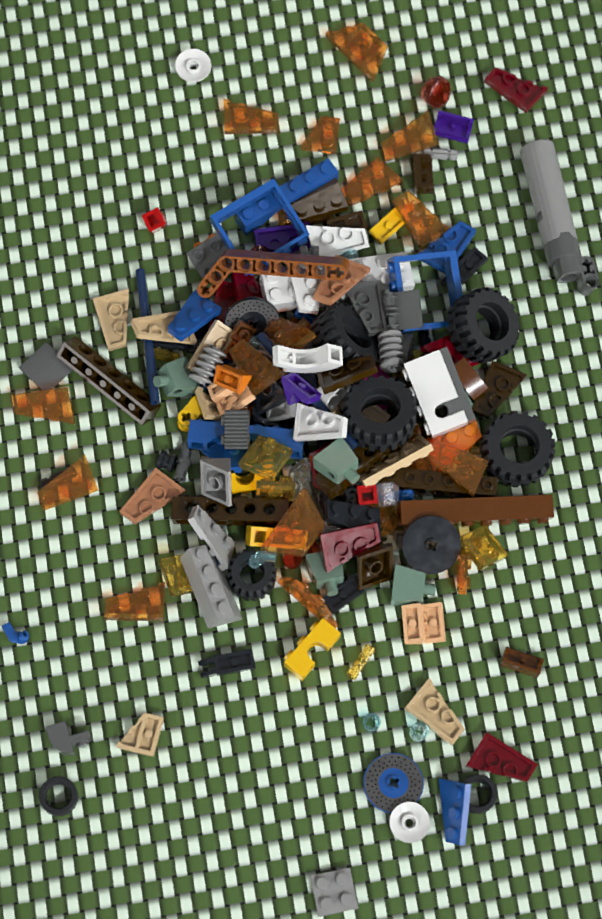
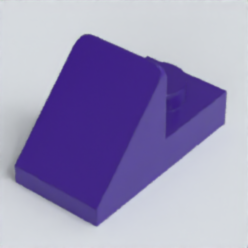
[281,373,322,405]

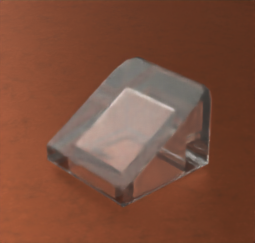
[376,482,399,507]

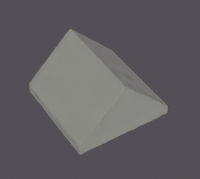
[200,458,232,507]

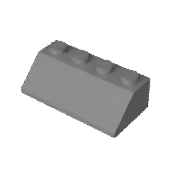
[180,545,243,629]

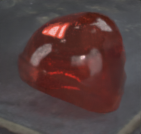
[421,76,451,108]

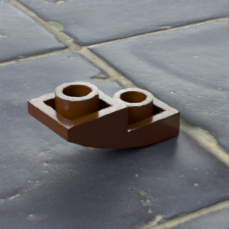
[222,319,256,363]
[455,358,488,401]

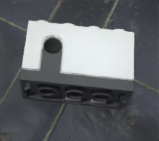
[402,347,476,439]

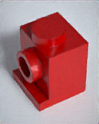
[141,207,167,233]
[356,484,378,505]

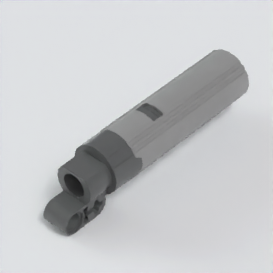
[520,139,599,296]

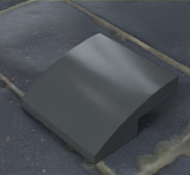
[18,342,73,395]

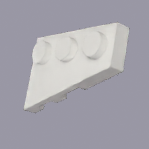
[306,225,370,257]
[287,264,322,314]
[293,403,348,442]

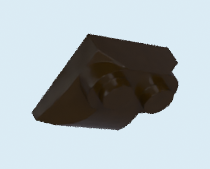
[357,542,393,590]

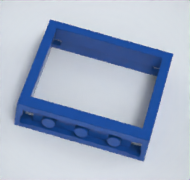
[210,178,310,277]
[386,250,463,334]

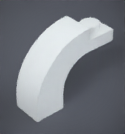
[272,343,343,373]

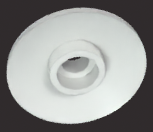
[175,49,211,82]
[389,802,430,843]

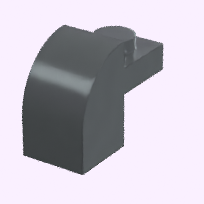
[46,721,92,756]

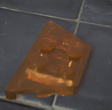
[326,23,388,82]
[260,488,326,557]
[277,576,338,629]

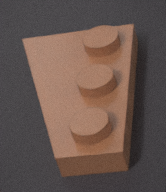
[313,255,370,306]
[119,468,186,525]

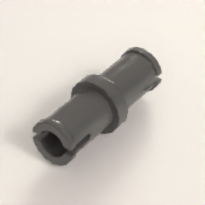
[174,442,192,482]

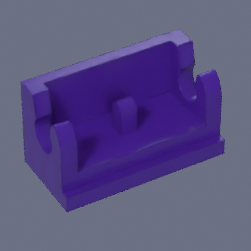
[433,110,474,144]

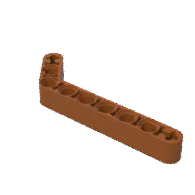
[197,249,350,298]

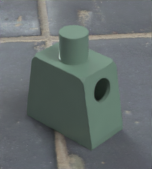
[153,357,201,397]
[313,438,360,484]
[305,552,343,596]
[390,565,436,605]

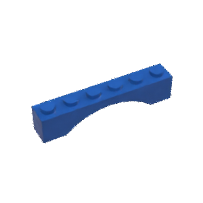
[236,158,339,236]
[187,419,305,460]

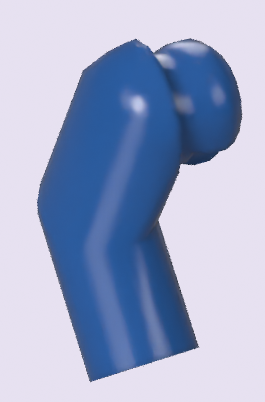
[2,622,29,644]

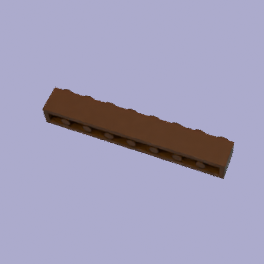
[397,494,554,530]

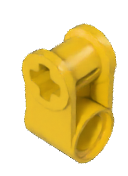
[177,395,203,432]

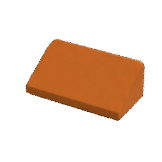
[213,364,252,394]

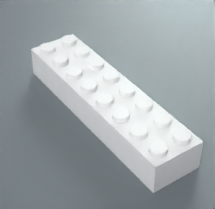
[259,251,415,312]

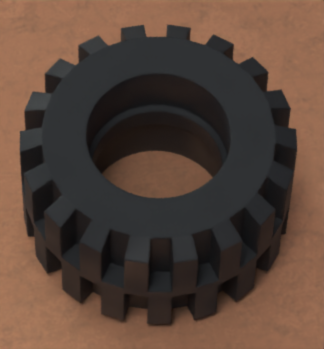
[227,548,276,601]

